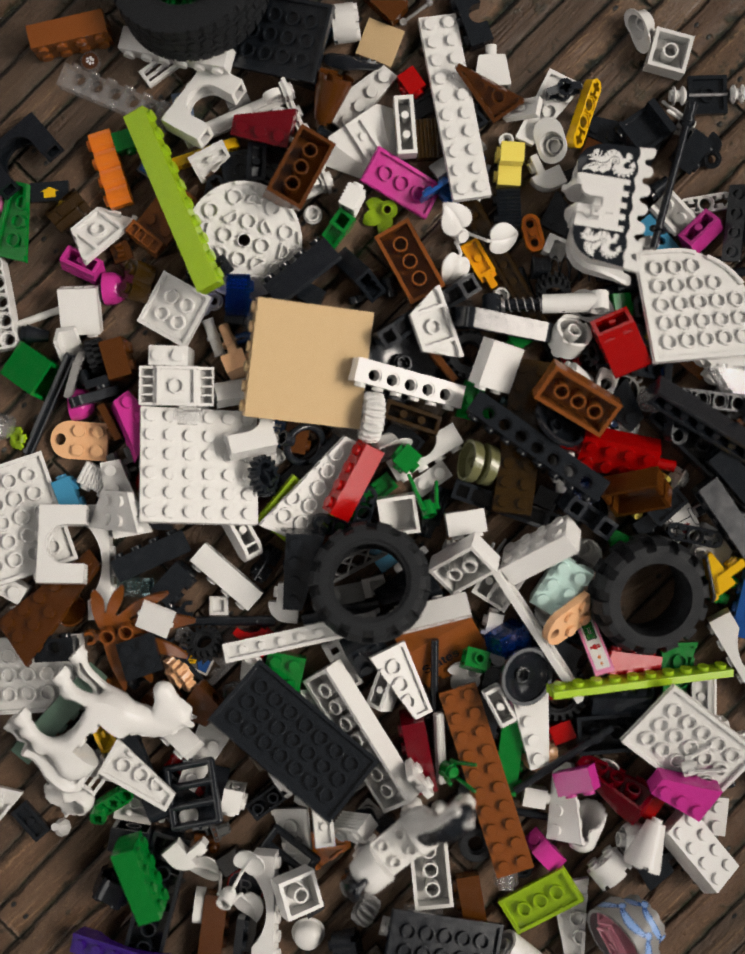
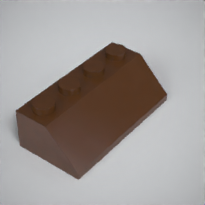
[262,124,336,211]

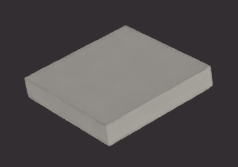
[63,348,86,399]

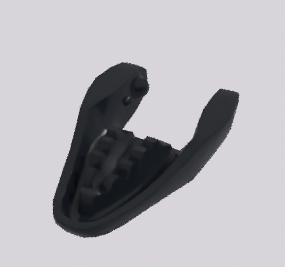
[324,53,383,71]

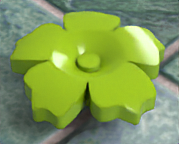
[9,427,28,450]

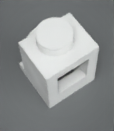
[479,607,505,638]

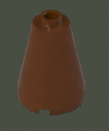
[313,67,354,126]

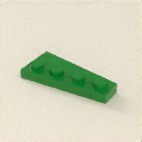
[0,181,31,263]

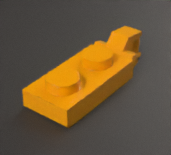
[460,238,498,290]

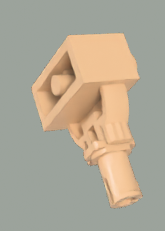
[218,323,249,380]

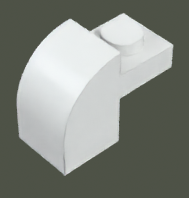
[527,153,567,192]
[268,582,299,624]
[162,836,209,871]

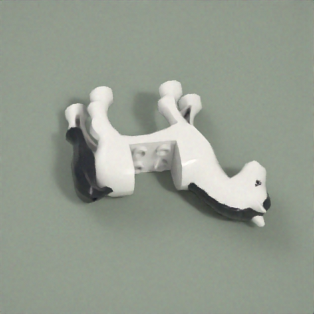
[339,794,476,904]

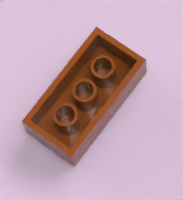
[25,8,115,62]
[374,218,446,307]
[532,358,623,438]

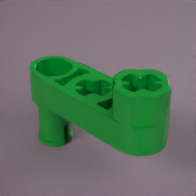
[89,786,134,825]

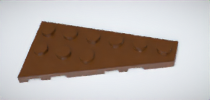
[0,549,102,668]

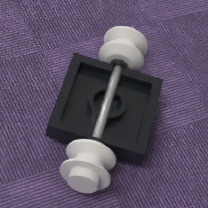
[668,75,745,116]

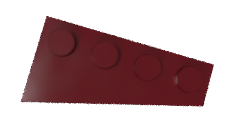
[398,709,438,795]

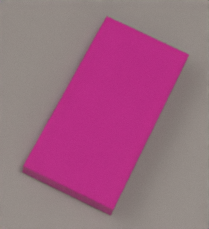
[359,146,438,220]

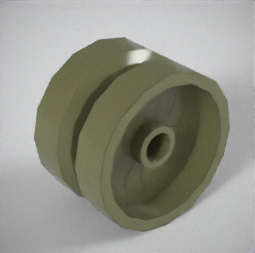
[457,439,501,486]

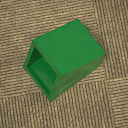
[0,341,70,401]

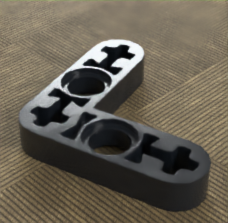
[312,485,378,535]

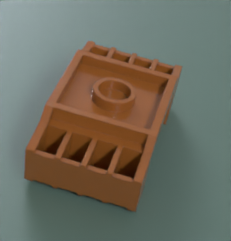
[125,190,200,259]

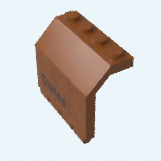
[395,589,489,688]

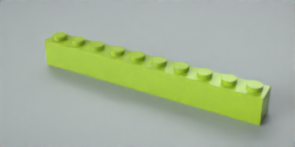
[123,106,225,295]

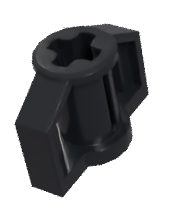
[544,78,583,102]

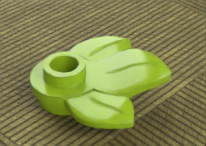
[362,197,398,234]

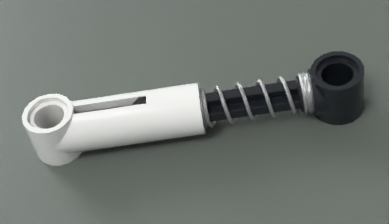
[482,289,609,315]

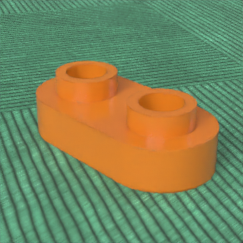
[521,214,545,253]

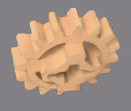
[162,656,196,693]

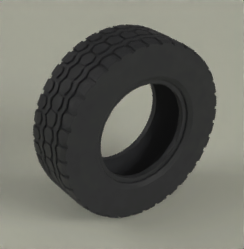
[114,0,269,62]

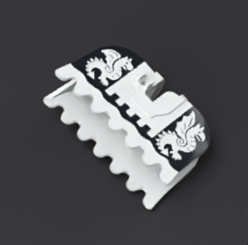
[561,144,656,286]

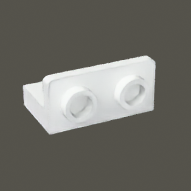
[649,191,697,237]

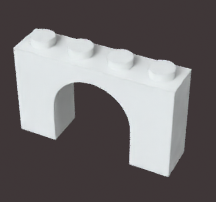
[161,70,247,149]
[214,377,279,461]
[33,504,90,585]

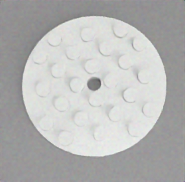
[193,180,302,298]

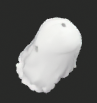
[44,782,95,818]
[568,798,608,853]

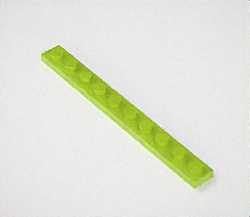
[546,661,734,700]

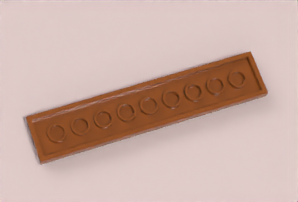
[438,681,534,879]

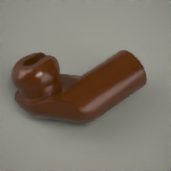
[194,832,220,853]

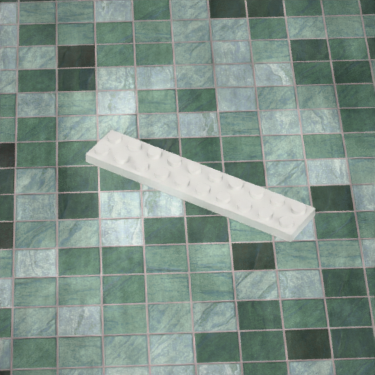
[417,13,492,203]

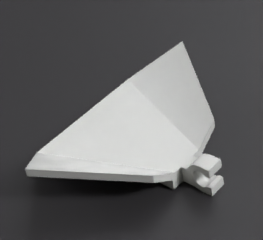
[325,104,397,178]

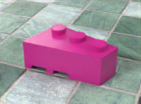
[647,767,723,822]

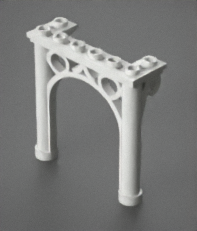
[184,77,334,200]

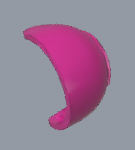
[101,272,125,306]
[67,388,95,421]

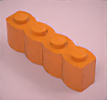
[86,128,135,211]

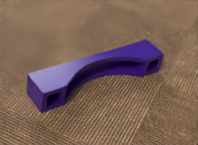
[70,926,171,954]

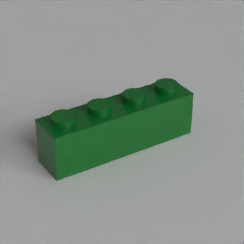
[497,721,525,797]

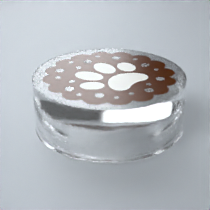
[80,51,101,72]

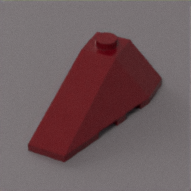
[575,755,655,825]

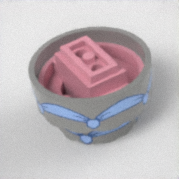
[587,894,666,954]

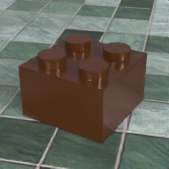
[98,336,139,383]

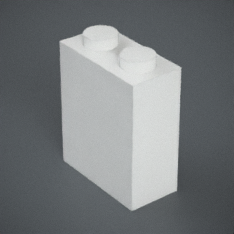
[57,285,104,338]
[468,336,524,395]
[148,345,195,366]

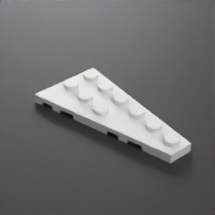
[258,435,357,537]

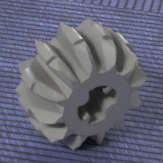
[351,893,381,927]

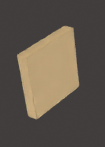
[355,17,405,69]

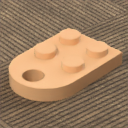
[50,421,110,462]
[542,590,591,645]

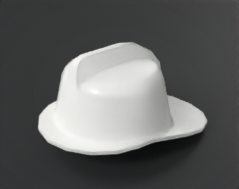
[624,8,655,54]
[533,117,567,164]
[371,432,413,463]

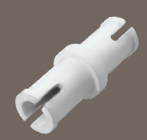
[201,317,226,358]

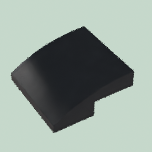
[246,142,286,185]

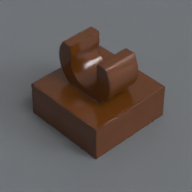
[109,239,135,265]

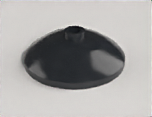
[535,401,584,448]
[500,647,553,706]

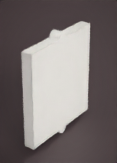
[135,599,176,639]

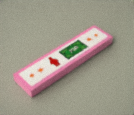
[578,617,614,677]

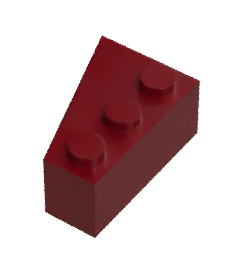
[230,109,298,148]

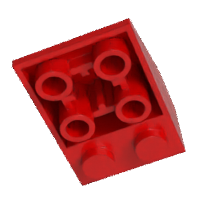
[590,306,652,379]

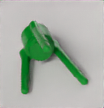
[407,474,440,519]
[438,758,477,793]

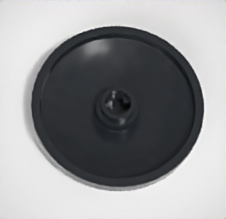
[369,332,440,402]

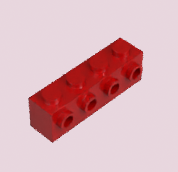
[322,439,385,522]

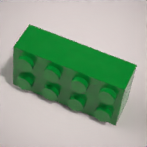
[266,651,307,692]
[110,831,169,926]

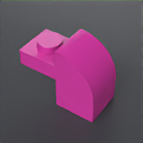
[525,827,567,872]

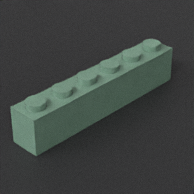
[11,662,107,765]

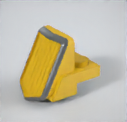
[702,551,745,603]

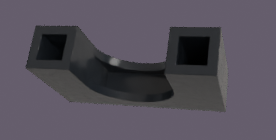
[0,112,65,200]

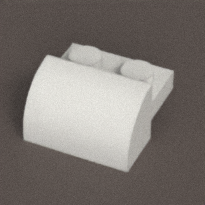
[471,564,525,613]

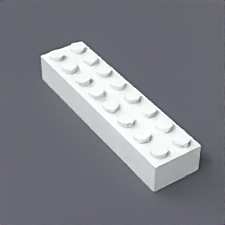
[302,658,421,813]

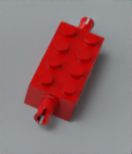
[559,428,676,475]

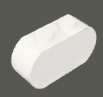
[222,525,263,562]

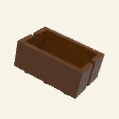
[601,466,672,517]

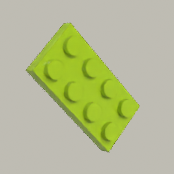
[498,865,584,935]

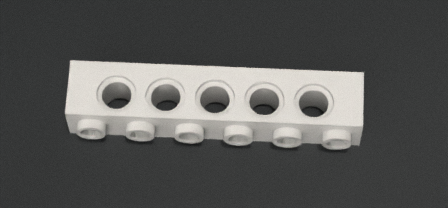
[348,357,466,411]

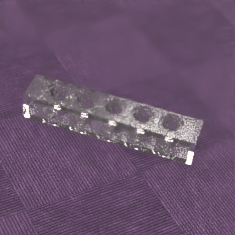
[56,63,171,133]

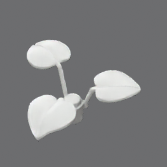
[441,202,518,285]
[190,850,265,923]

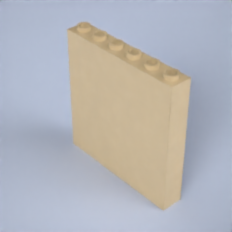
[239,297,374,429]

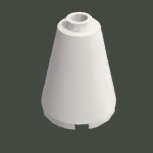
[622,816,666,875]

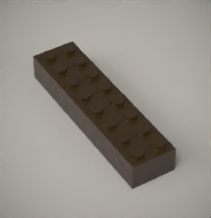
[490,358,551,517]

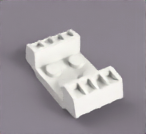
[139,366,214,407]

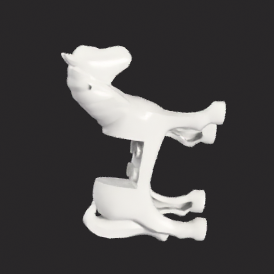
[3,645,197,794]

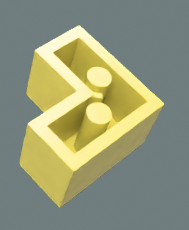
[493,141,525,189]

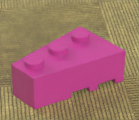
[111,390,141,463]

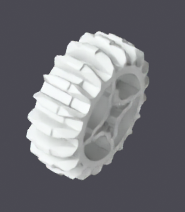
[357,391,386,444]

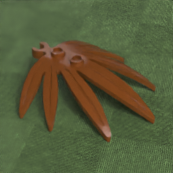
[84,585,196,691]

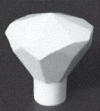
[51,817,71,837]

